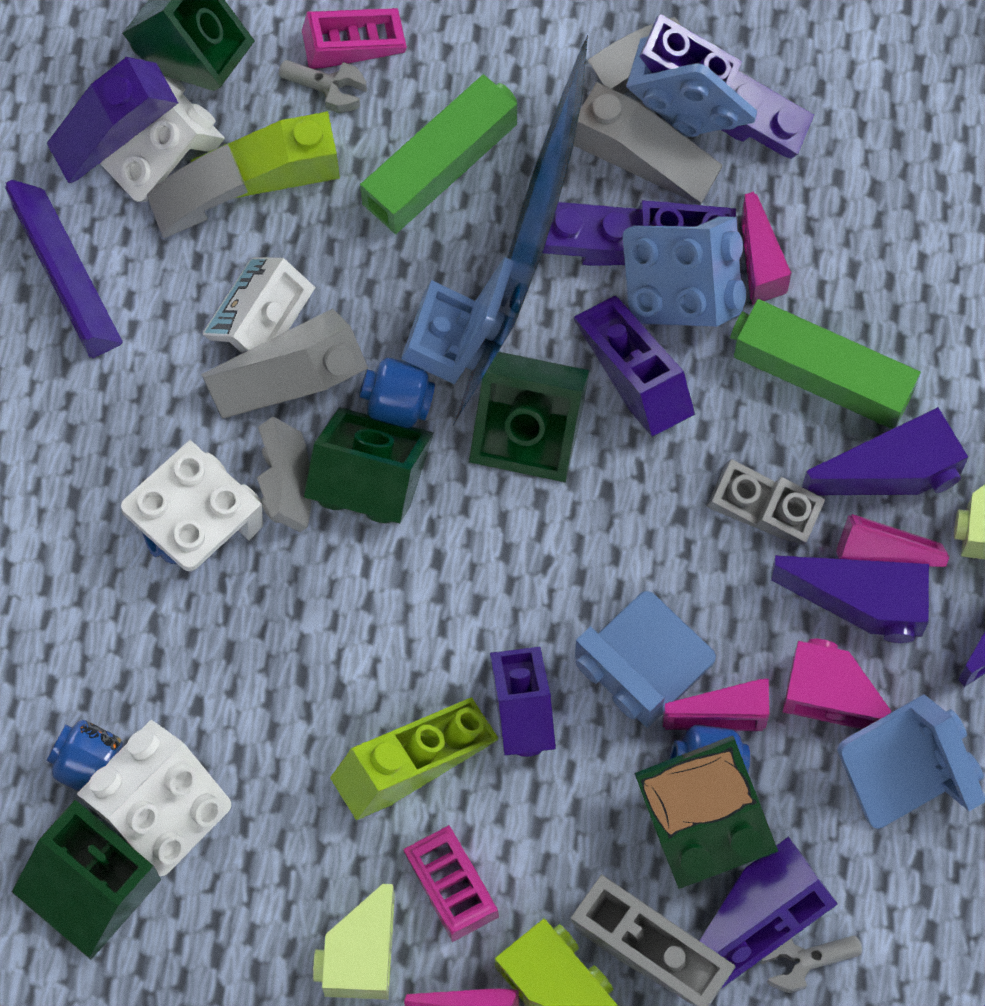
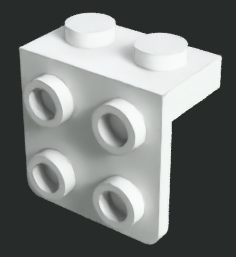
[100,76,225,202]
[121,440,263,571]
[77,720,231,876]

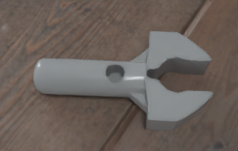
[279,60,367,113]
[761,936,862,993]

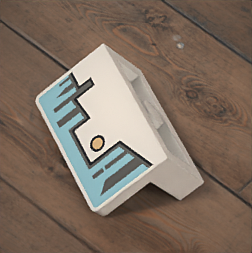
[203,257,316,354]

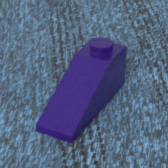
[47,56,179,183]
[574,295,695,437]
[802,407,968,496]
[771,555,929,643]
[699,836,838,989]

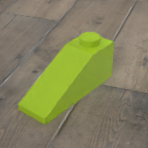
[190,111,340,199]

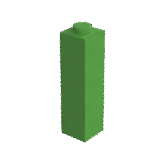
[360,74,517,234]
[730,299,921,429]

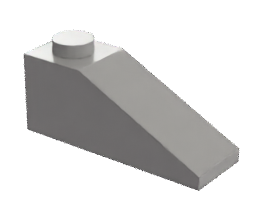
[573,82,722,205]
[201,309,368,419]
[571,874,735,1006]

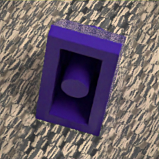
[490,647,556,757]

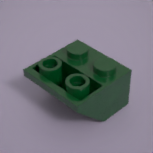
[12,800,161,960]

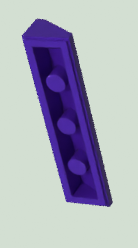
[4,180,123,359]

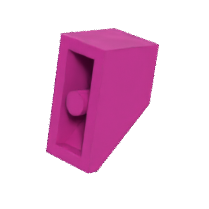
[783,638,891,729]

